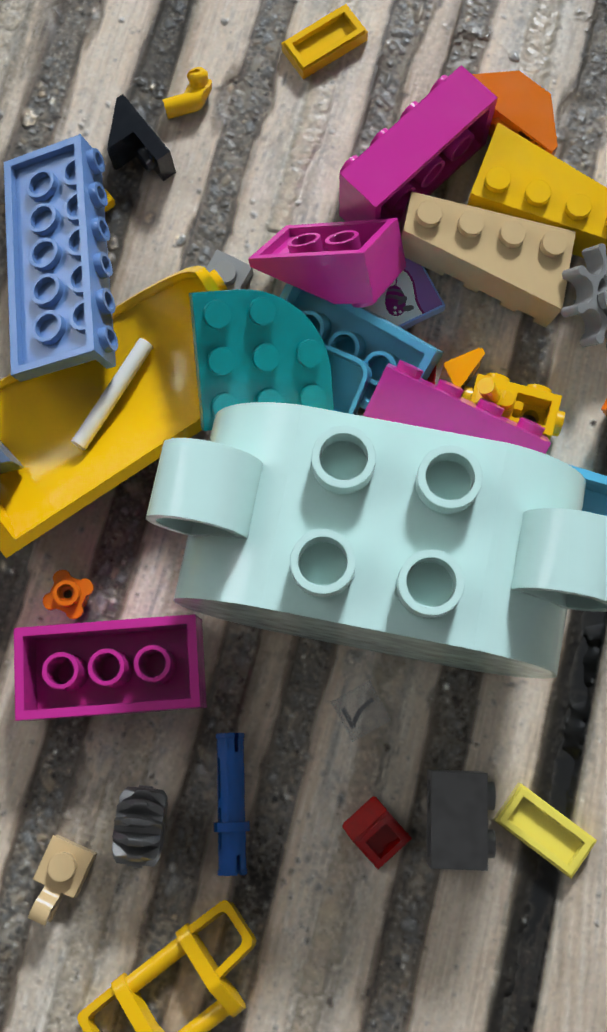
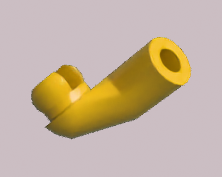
[162,67,212,120]

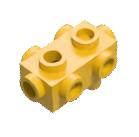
[461,373,565,440]

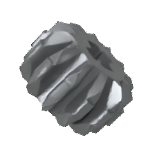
[112,785,168,868]

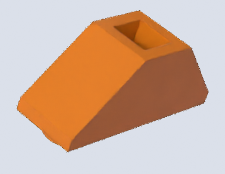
[472,71,558,156]

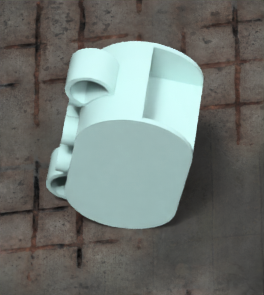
[145,402,607,679]

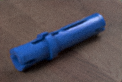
[213,733,250,876]

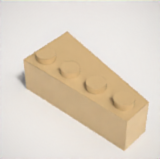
[400,192,576,328]

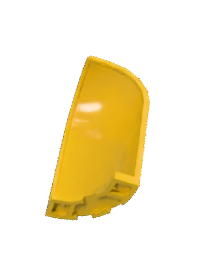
[0,266,228,558]

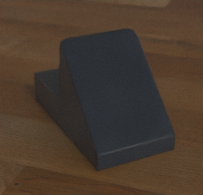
[107,94,176,181]

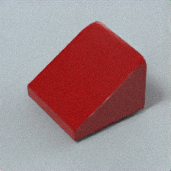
[342,796,412,870]

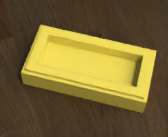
[492,783,597,879]

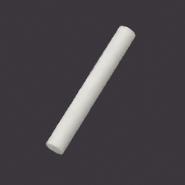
[71,338,153,450]

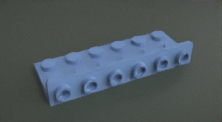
[4,134,118,382]

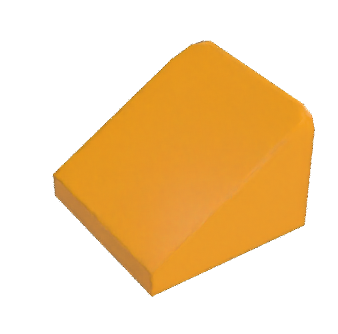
[439,348,485,389]

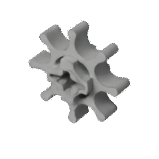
[561,243,607,348]

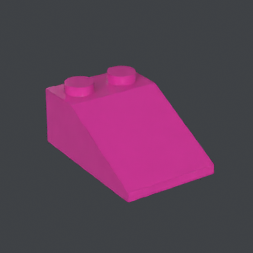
[248,218,406,308]

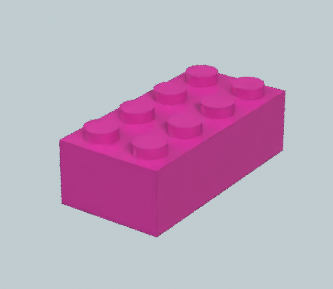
[339,65,498,223]
[14,614,207,721]

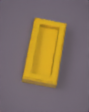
[281,4,368,80]

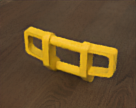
[77,900,256,1032]

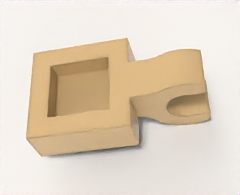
[28,834,97,926]

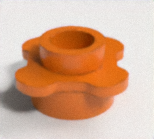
[43,569,94,619]

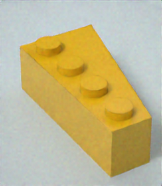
[467,122,607,258]

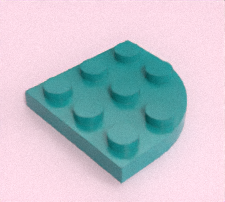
[189,289,334,431]

